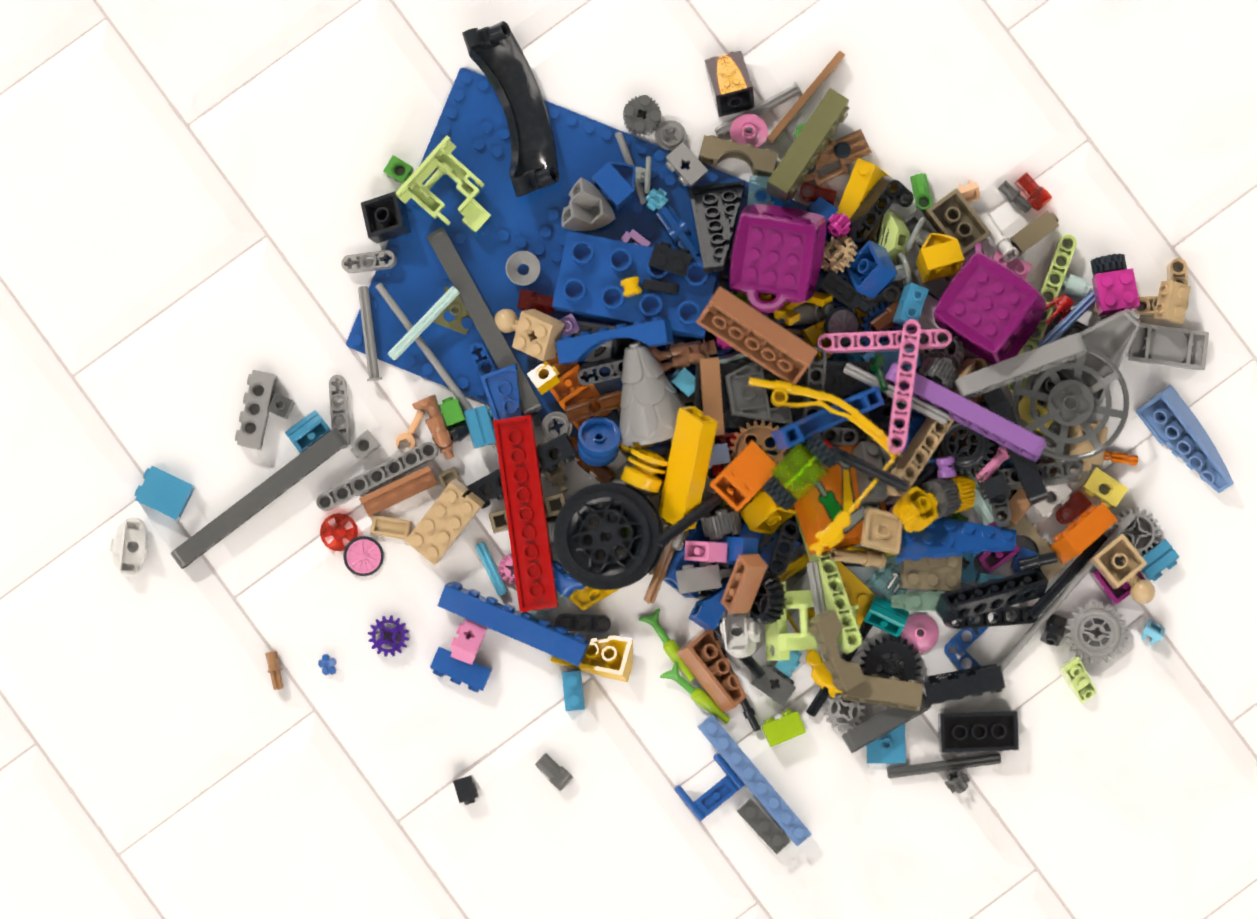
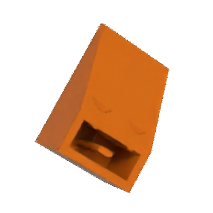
[710,440,780,512]

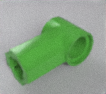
[910,173,933,213]

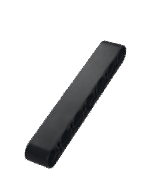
[981,387,1049,506]

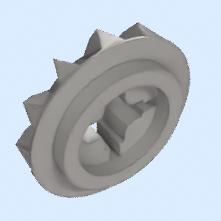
[656,120,686,151]
[541,412,572,441]

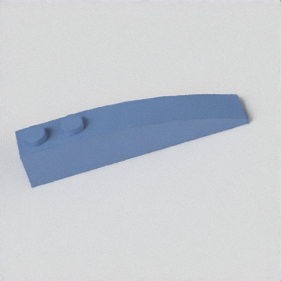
[1135,384,1234,493]

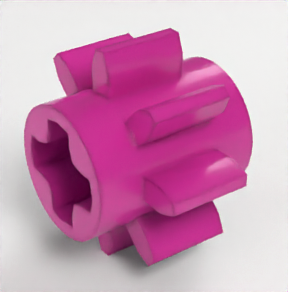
[827,213,851,237]

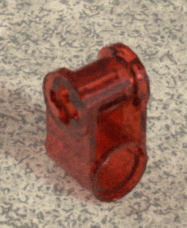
[1055,490,1092,525]

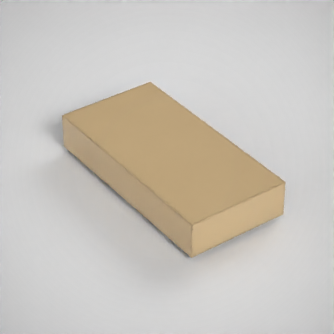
[370,515,411,540]

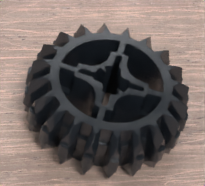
[750,572,787,624]

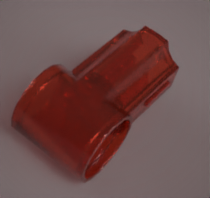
[1014,172,1052,212]
[798,182,837,205]
[517,289,554,314]

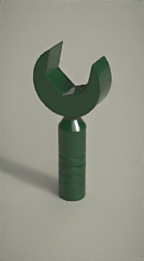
[869,352,889,392]

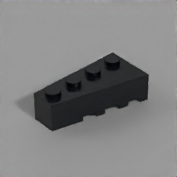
[923,662,1006,705]

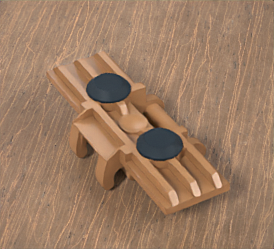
[798,129,872,188]

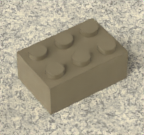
[924,188,991,256]
[899,556,962,591]

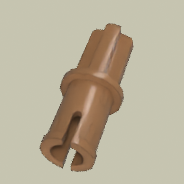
[265,651,284,690]

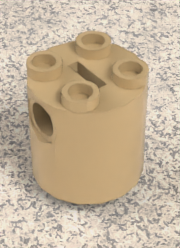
[1066,420,1108,472]

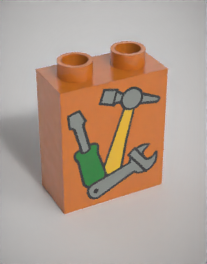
[782,439,887,555]

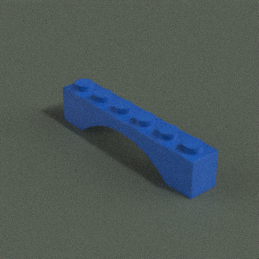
[556,316,674,364]
[771,386,885,450]
[688,519,763,630]

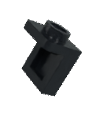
[1040,614,1067,646]

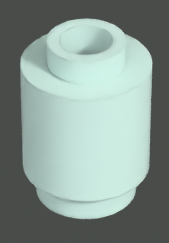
[1062,274,1091,298]

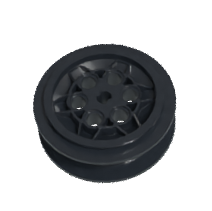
[554,483,663,590]

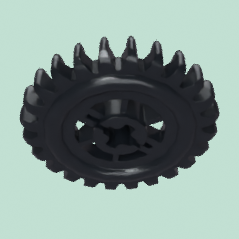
[934,421,996,475]
[859,635,922,682]

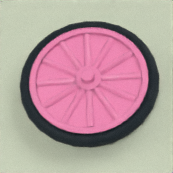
[343,536,384,576]

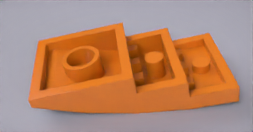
[542,354,612,431]

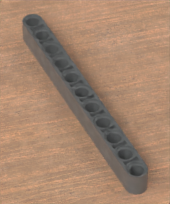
[426,227,543,416]
[170,427,349,569]

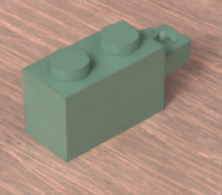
[891,591,946,611]

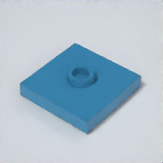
[866,724,906,763]

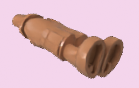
[648,339,717,374]
[412,394,455,460]

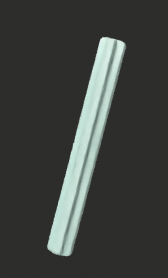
[388,286,460,360]

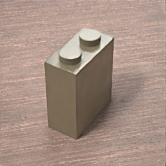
[1010,210,1059,258]

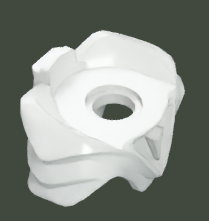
[110,517,149,575]
[720,611,761,658]

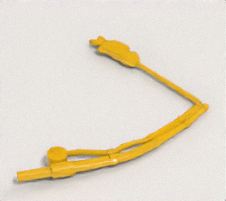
[749,377,901,556]
[778,545,896,698]

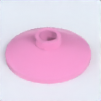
[730,114,768,148]
[900,614,939,652]

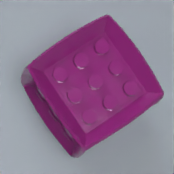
[730,204,827,313]
[933,242,1046,365]

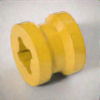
[620,277,642,297]

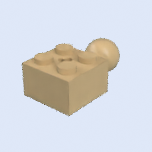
[494,309,565,361]
[1089,534,1156,604]

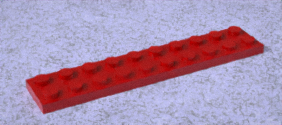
[493,415,559,612]

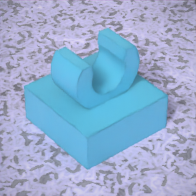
[1141,619,1165,645]

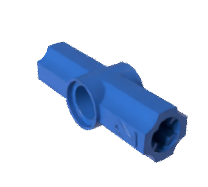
[656,205,700,256]

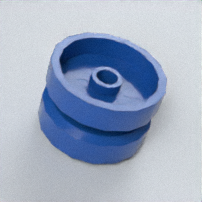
[577,417,621,467]

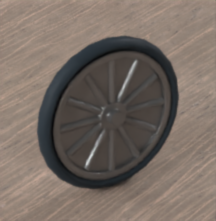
[824,307,860,347]

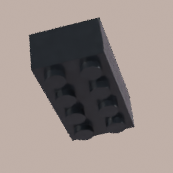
[938,711,1019,753]

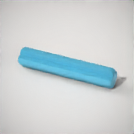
[476,542,507,596]

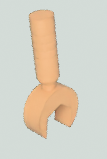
[396,410,425,450]

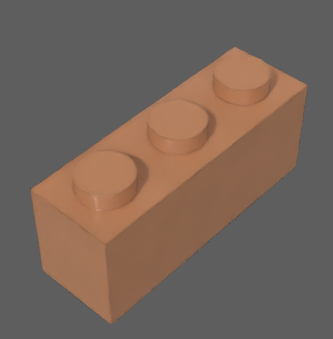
[721,554,768,614]

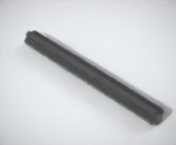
[887,753,1001,779]

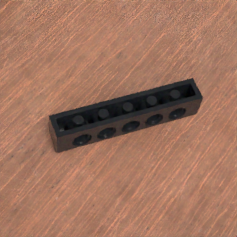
[466,433,578,510]
[935,568,1049,623]

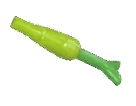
[638,608,695,682]
[660,662,731,724]

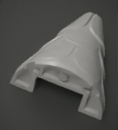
[1063,309,1141,405]
[619,341,686,446]

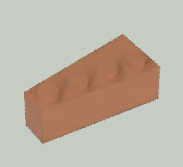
[676,629,747,713]

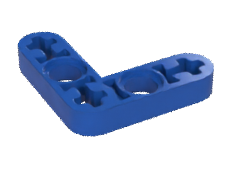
[944,616,989,670]

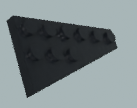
[689,181,745,273]

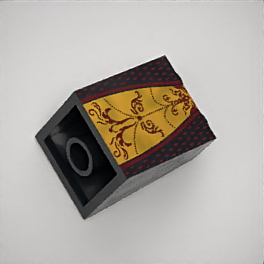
[704,51,755,118]

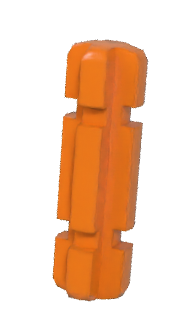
[1104,450,1138,466]

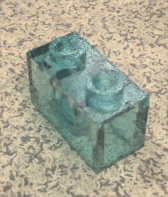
[747,175,774,206]

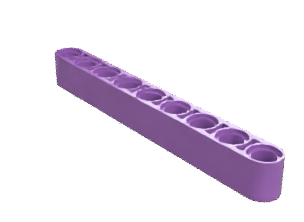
[885,363,1047,461]

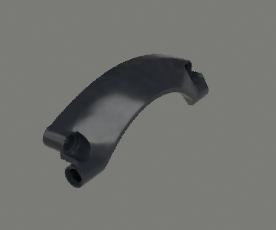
[462,21,559,197]

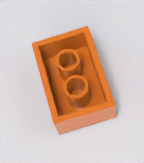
[1049,503,1118,564]

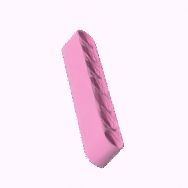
[887,320,921,454]
[817,329,952,354]

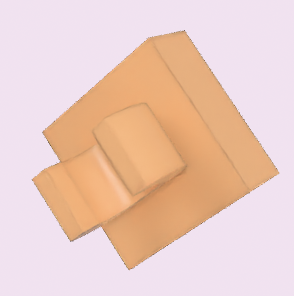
[958,180,981,203]

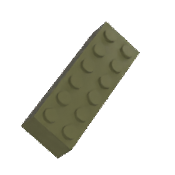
[766,88,850,204]

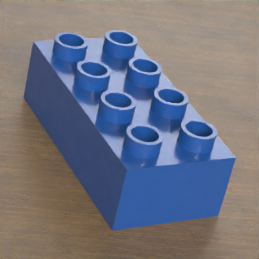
[552,231,719,341]

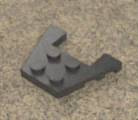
[725,361,793,424]

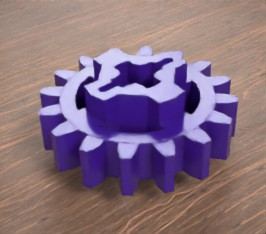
[368,615,410,657]

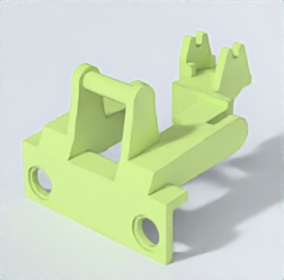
[395,136,491,232]
[764,582,860,661]

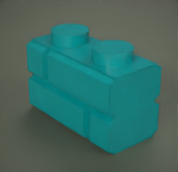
[863,596,910,637]

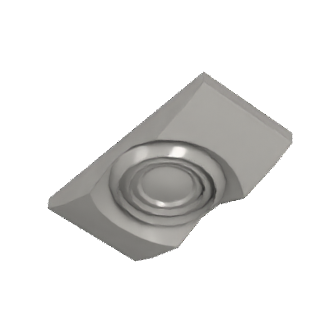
[1128,323,1209,370]

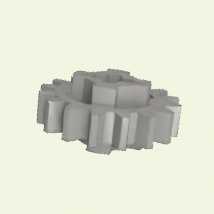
[823,693,865,731]

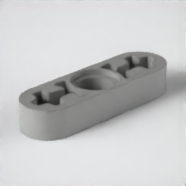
[341,250,397,274]

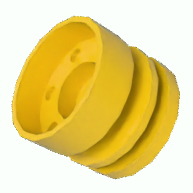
[621,447,668,493]

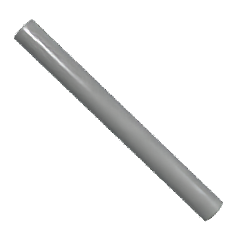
[615,132,648,205]

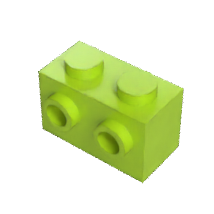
[761,709,806,747]

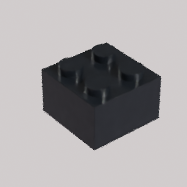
[361,191,411,244]

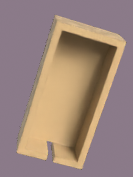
[405,479,485,565]

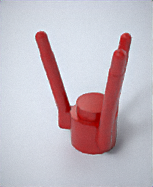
[1045,294,1074,324]

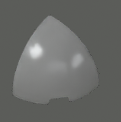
[562,177,615,231]

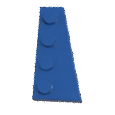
[480,364,522,420]

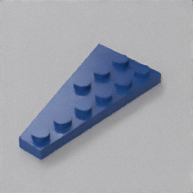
[896,518,1017,563]

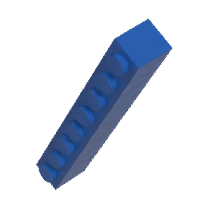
[437,581,590,666]

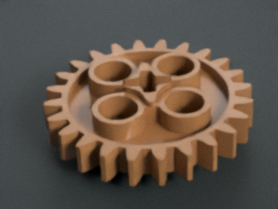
[728,420,789,477]

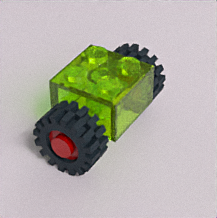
[763,432,841,511]

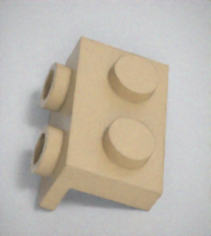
[1154,281,1191,324]

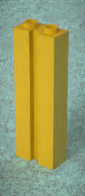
[658,407,718,531]

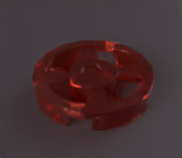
[320,513,359,552]

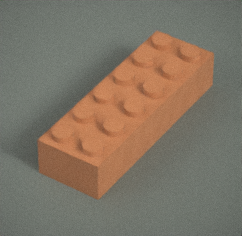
[696,286,818,385]

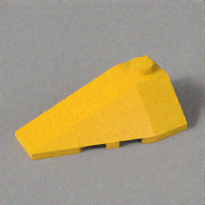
[829,158,890,237]
[550,636,633,682]

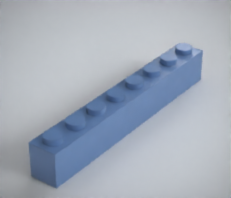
[697,714,812,847]

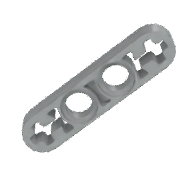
[329,375,350,449]

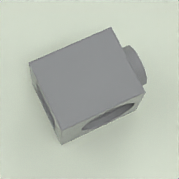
[350,429,381,460]

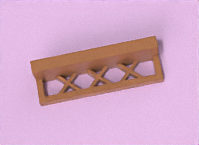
[359,465,438,517]

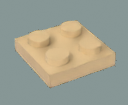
[861,507,903,555]

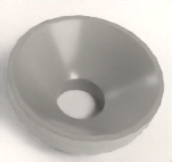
[506,251,541,286]

